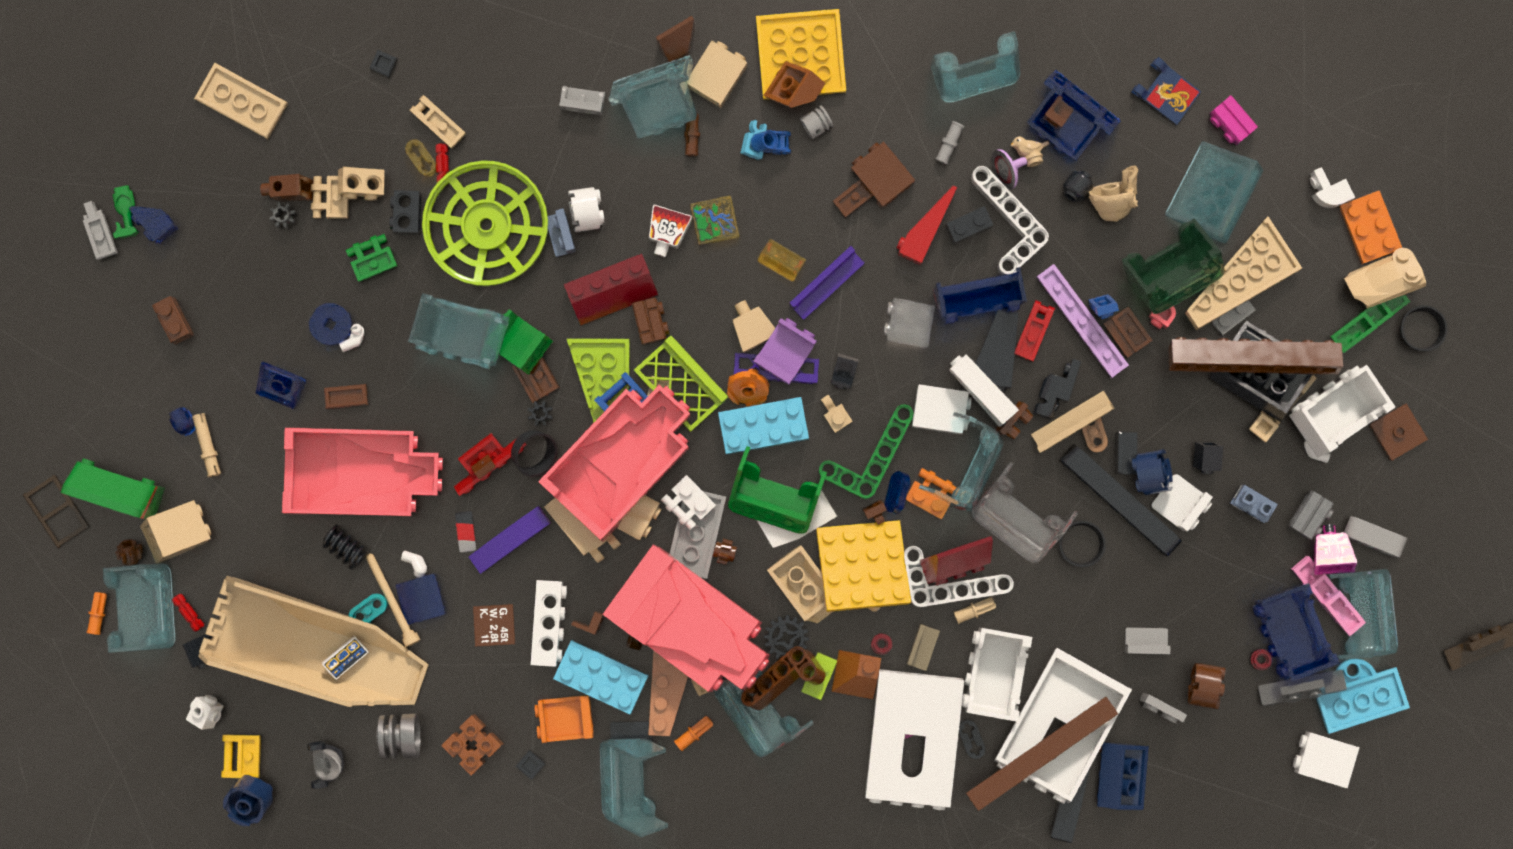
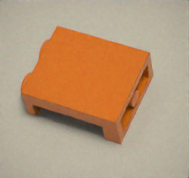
[535,695,594,743]

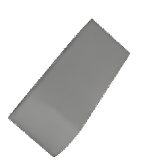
[1344,516,1407,558]

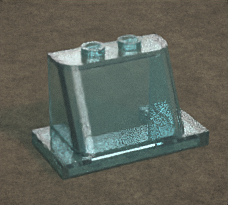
[609,55,697,139]

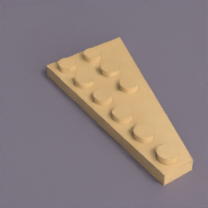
[1185,217,1302,330]

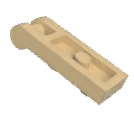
[409,95,466,149]

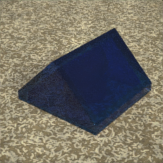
[255,361,307,409]

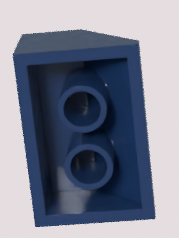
[1097,743,1149,810]

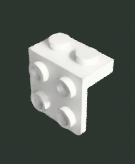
[1151,474,1213,532]

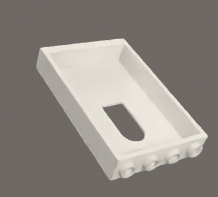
[994,648,1132,804]
[865,669,964,810]

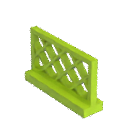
[634,336,728,432]

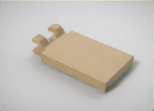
[544,498,621,563]

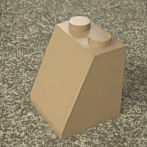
[140,500,211,565]

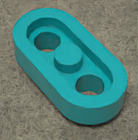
[349,594,388,623]

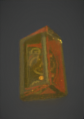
[758,239,806,281]

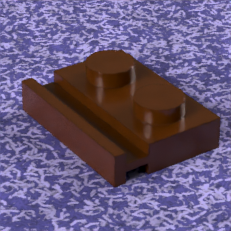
[1103,306,1153,358]
[512,357,560,403]

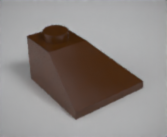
[656,16,695,67]

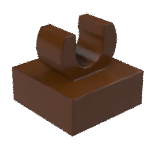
[862,500,887,525]

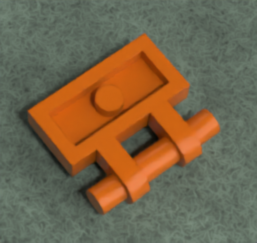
[905,468,959,520]

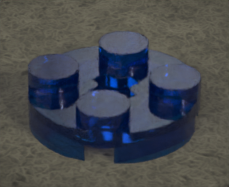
[309,303,352,345]

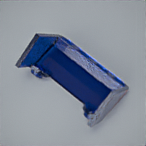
[933,267,1027,324]

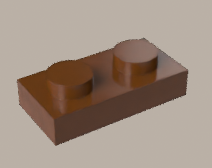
[832,180,873,218]

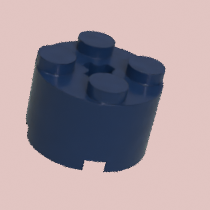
[1132,449,1173,495]
[223,775,273,826]

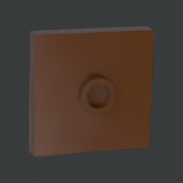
[1369,403,1428,461]

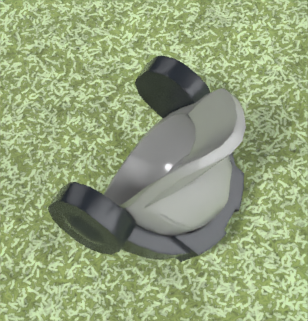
[307,741,344,789]

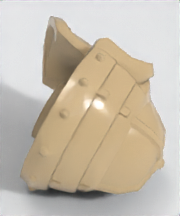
[1089,166,1138,222]

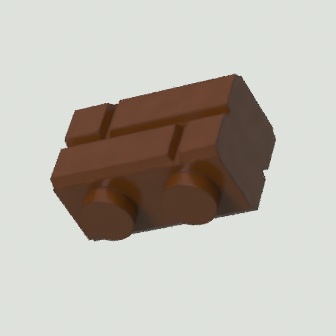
[152,296,194,345]
[632,298,670,346]

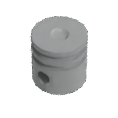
[800,105,834,140]

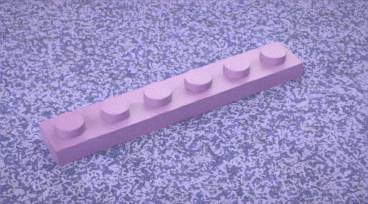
[1036,264,1129,378]

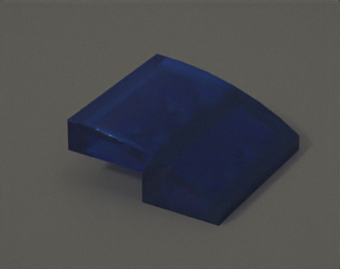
[395,574,446,625]

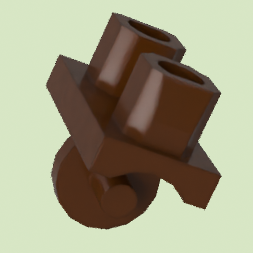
[995,401,1033,439]

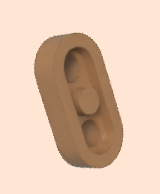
[1082,417,1108,452]

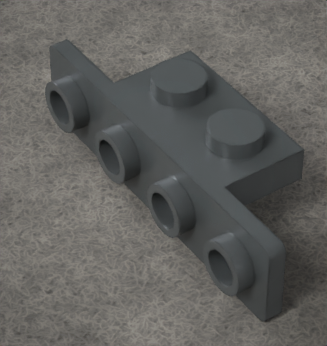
[1258,670,1347,706]

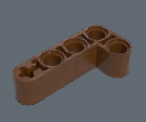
[741,646,826,711]

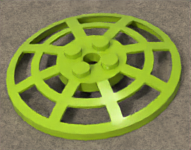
[422,161,548,286]

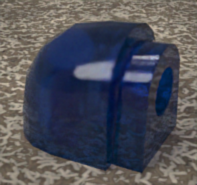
[169,407,195,436]

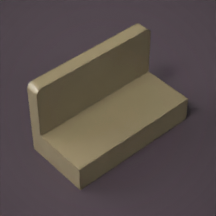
[906,624,940,671]

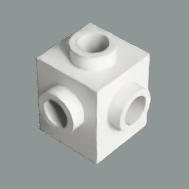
[186,695,223,730]

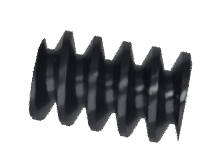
[322,524,369,570]

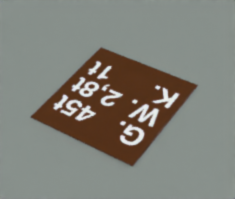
[473,604,515,647]

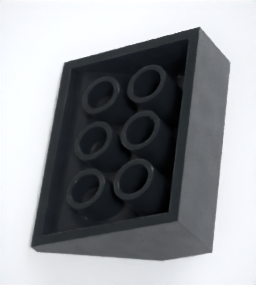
[1209,321,1313,422]

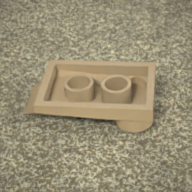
[1344,248,1426,309]
[767,545,834,623]

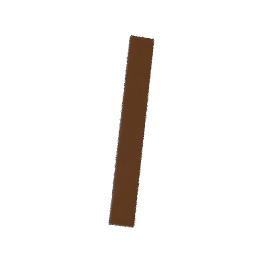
[966,697,1118,811]

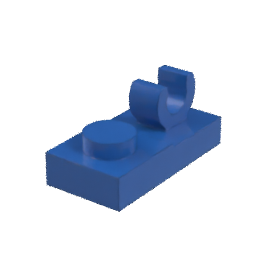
[1088,294,1119,319]

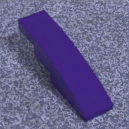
[469,506,551,574]

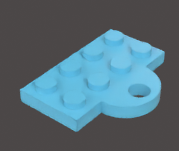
[1316,659,1410,734]

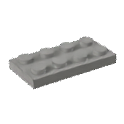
[670,491,726,579]

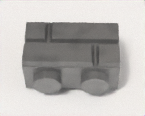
[1287,491,1334,540]

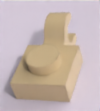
[821,395,852,433]

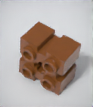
[441,714,504,776]

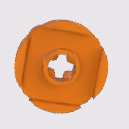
[727,369,769,407]

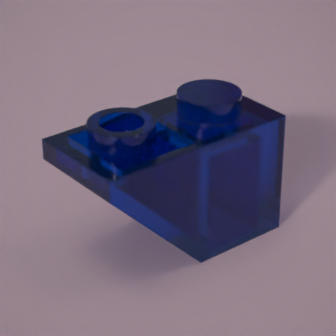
[129,206,179,244]

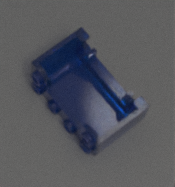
[1252,583,1340,681]

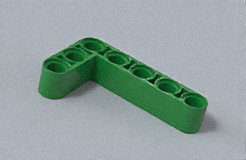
[818,404,913,499]

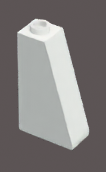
[949,355,1019,427]

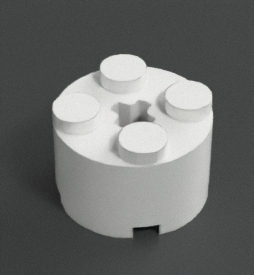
[568,187,604,232]

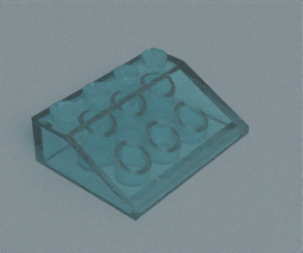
[1165,141,1264,244]

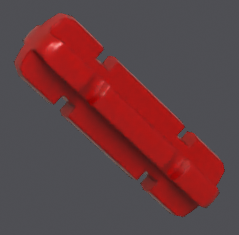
[436,143,449,183]
[172,594,204,632]

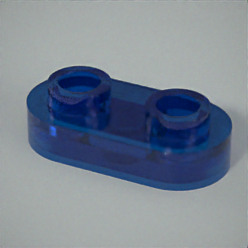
[885,471,910,514]

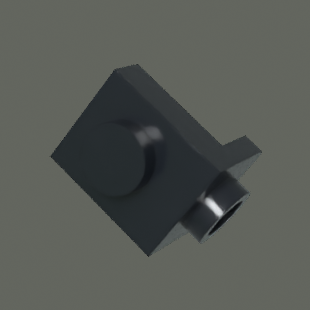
[831,354,859,389]

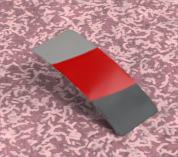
[455,511,476,552]

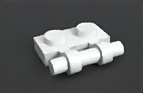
[661,475,716,530]

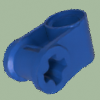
[751,130,791,155]

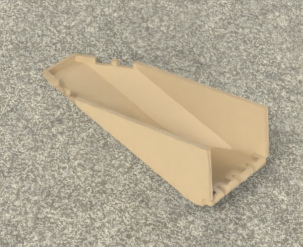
[198,576,428,707]

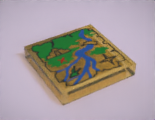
[690,195,740,245]

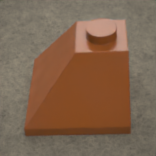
[763,61,826,108]
[831,650,881,699]

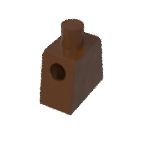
[260,174,313,201]

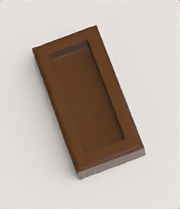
[324,384,369,409]

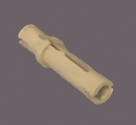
[192,413,221,477]

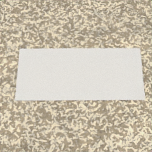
[757,490,837,548]

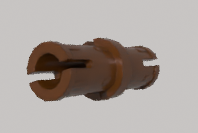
[684,113,700,157]

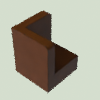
[1042,95,1073,130]

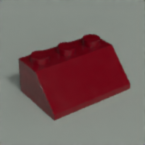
[920,536,993,586]

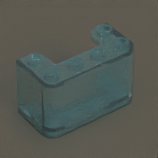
[408,293,510,369]

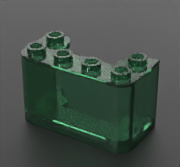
[1122,218,1225,314]

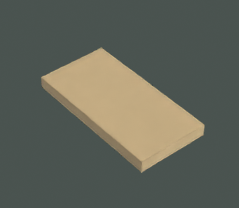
[194,63,288,139]

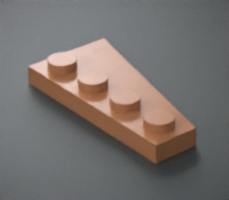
[649,650,688,736]

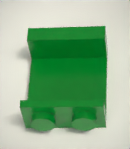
[485,309,553,375]

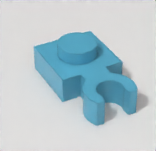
[741,120,767,160]

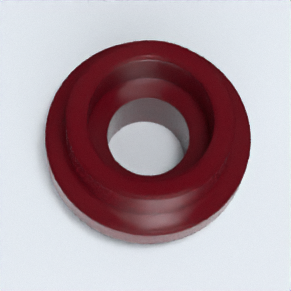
[871,634,892,655]
[1250,649,1272,670]

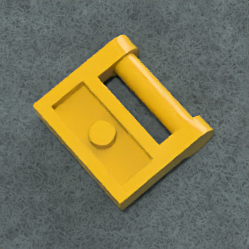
[221,734,261,778]

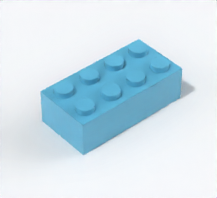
[718,397,809,455]
[553,640,649,714]

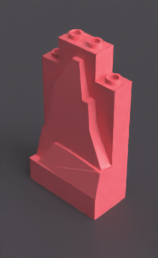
[539,385,691,542]
[282,428,443,516]
[603,545,770,692]

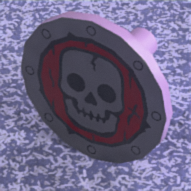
[991,149,1027,189]

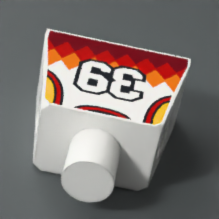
[649,205,692,257]

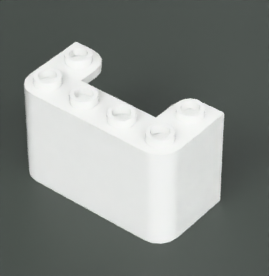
[1289,365,1395,458]
[961,627,1032,722]

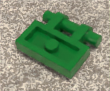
[346,234,398,282]

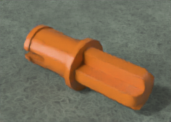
[86,592,107,635]
[674,716,714,751]

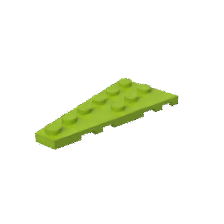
[567,339,630,422]

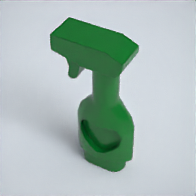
[112,186,139,240]

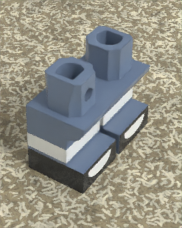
[1229,485,1278,524]

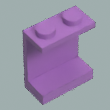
[754,318,817,385]

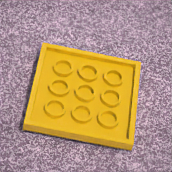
[756,9,846,100]
[816,520,911,612]

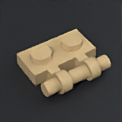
[311,176,349,219]

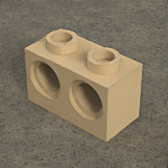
[338,167,384,201]

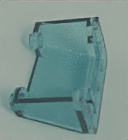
[931,31,1020,102]
[103,564,175,653]

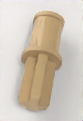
[954,597,996,624]

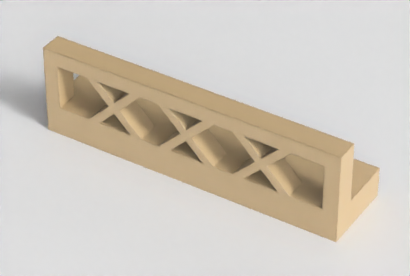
[1031,391,1115,453]

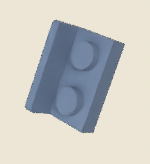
[548,209,576,257]

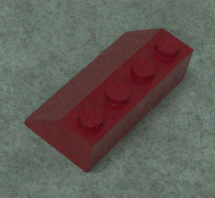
[564,254,658,326]

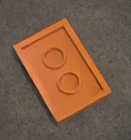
[1339,191,1402,264]

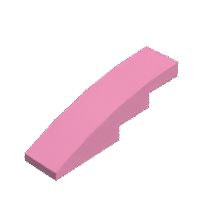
[1291,556,1366,636]

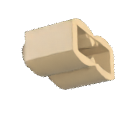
[617,495,662,540]

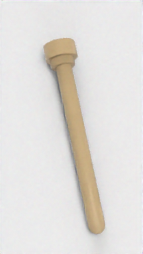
[366,553,420,648]

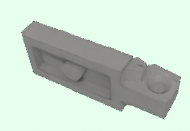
[83,201,118,261]

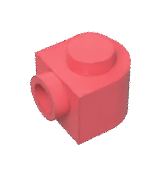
[1148,302,1176,329]

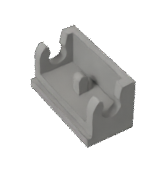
[559,86,605,115]

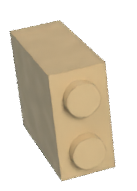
[685,41,747,108]

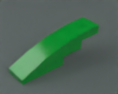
[1330,295,1410,353]

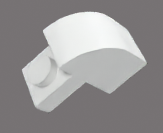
[1310,167,1355,208]

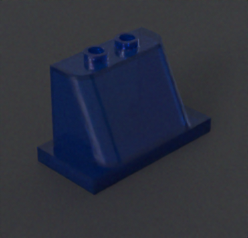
[1027,70,1121,161]

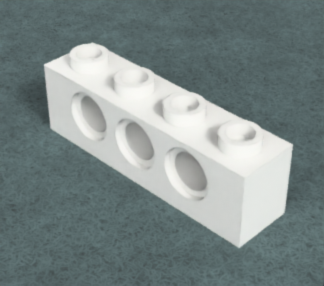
[531,580,567,667]

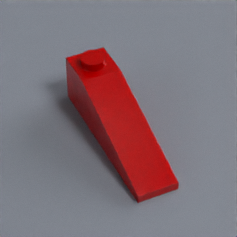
[897,186,957,265]

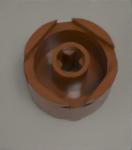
[1188,663,1225,709]

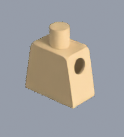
[733,300,775,353]

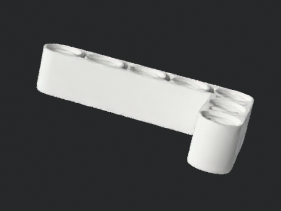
[971,166,1049,277]
[904,546,1014,607]

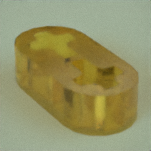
[405,140,436,176]

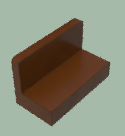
[571,611,605,635]

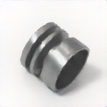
[376,713,421,760]

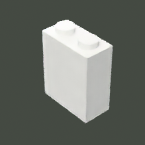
[912,384,972,435]
[1293,731,1359,788]

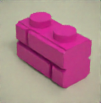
[1209,96,1258,145]

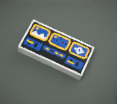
[322,635,369,680]

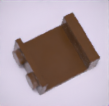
[851,142,915,209]

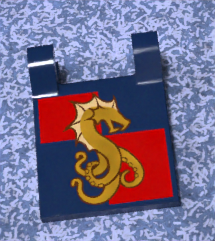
[1131,57,1201,125]

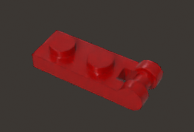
[1015,300,1055,362]

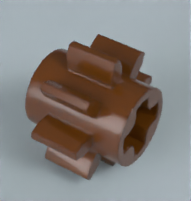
[713,538,737,565]
[115,539,143,565]

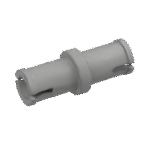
[935,121,965,165]

